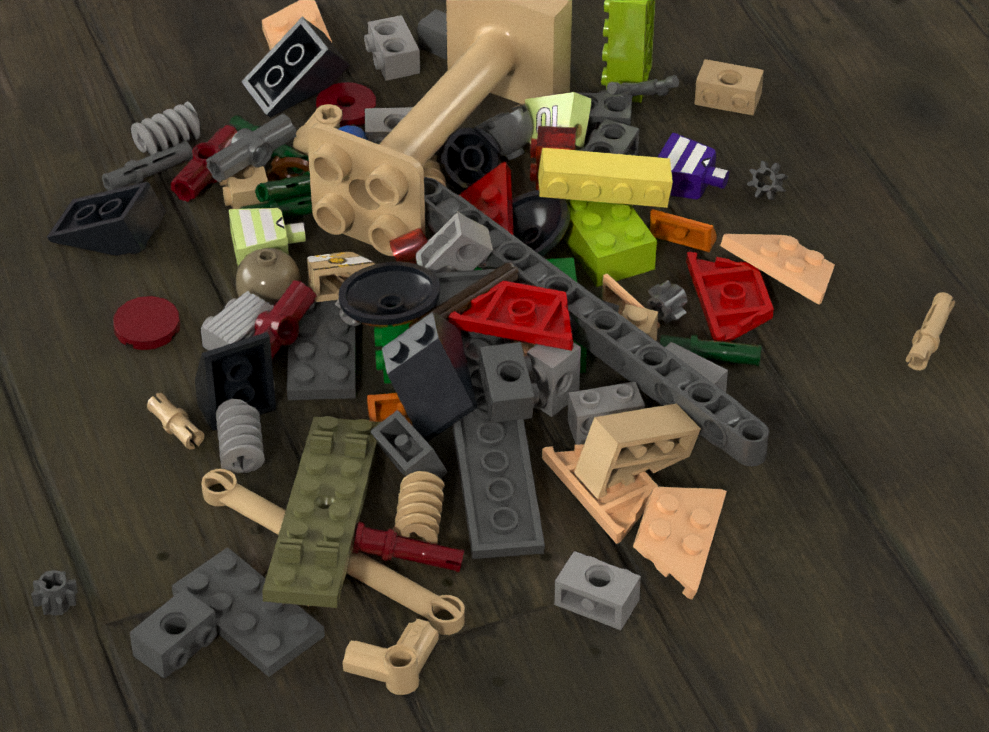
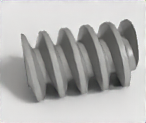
[131,101,201,156]
[216,399,265,474]

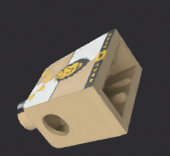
[307,252,375,302]

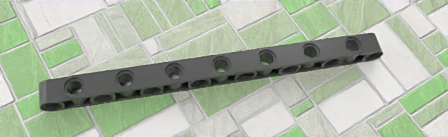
[424,177,769,467]

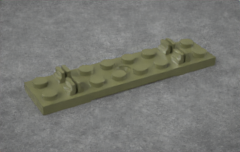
[262,416,381,608]

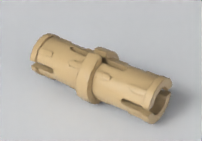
[147,393,204,450]

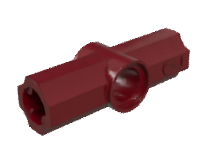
[171,125,237,202]
[252,280,317,359]

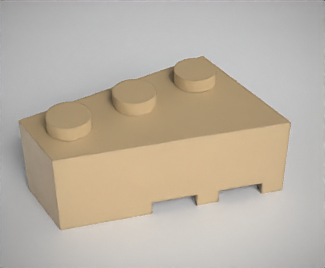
[574,403,701,499]

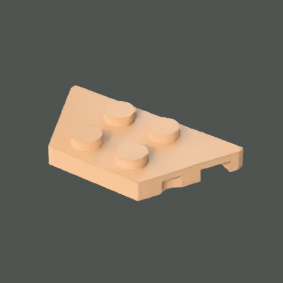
[262,0,332,50]
[720,234,835,305]
[542,444,658,544]
[633,487,727,599]

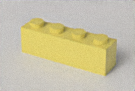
[538,148,673,208]

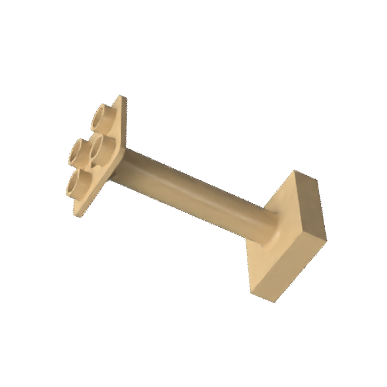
[307,0,572,261]

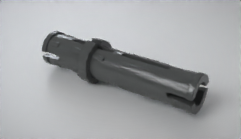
[102,141,193,191]

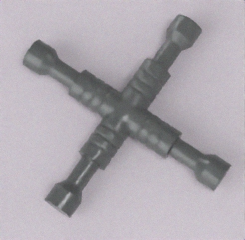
[599,75,679,97]

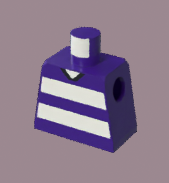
[658,133,729,200]

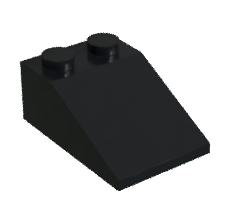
[241,16,350,117]
[47,182,166,256]
[382,312,477,442]
[195,332,276,431]

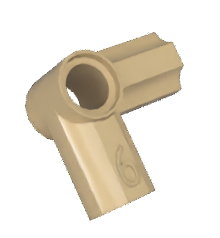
[343,619,439,695]

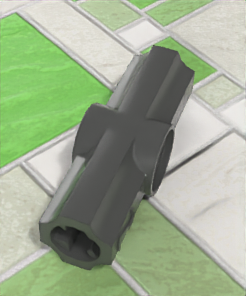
[206,114,296,182]

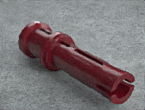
[352,521,464,573]

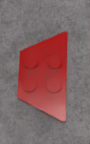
[459,162,514,235]
[686,252,774,342]
[448,281,574,351]

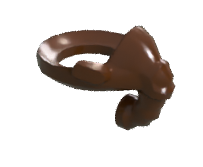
[266,156,310,182]

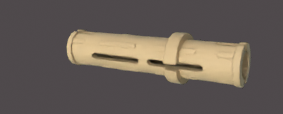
[906,292,955,370]

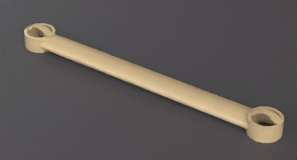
[201,469,465,635]

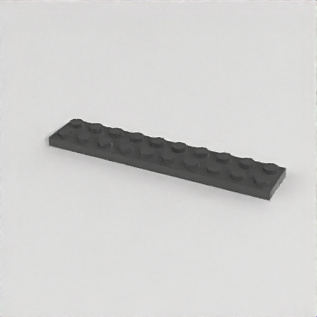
[434,269,545,559]

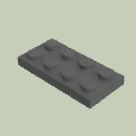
[287,300,356,400]
[172,547,325,677]

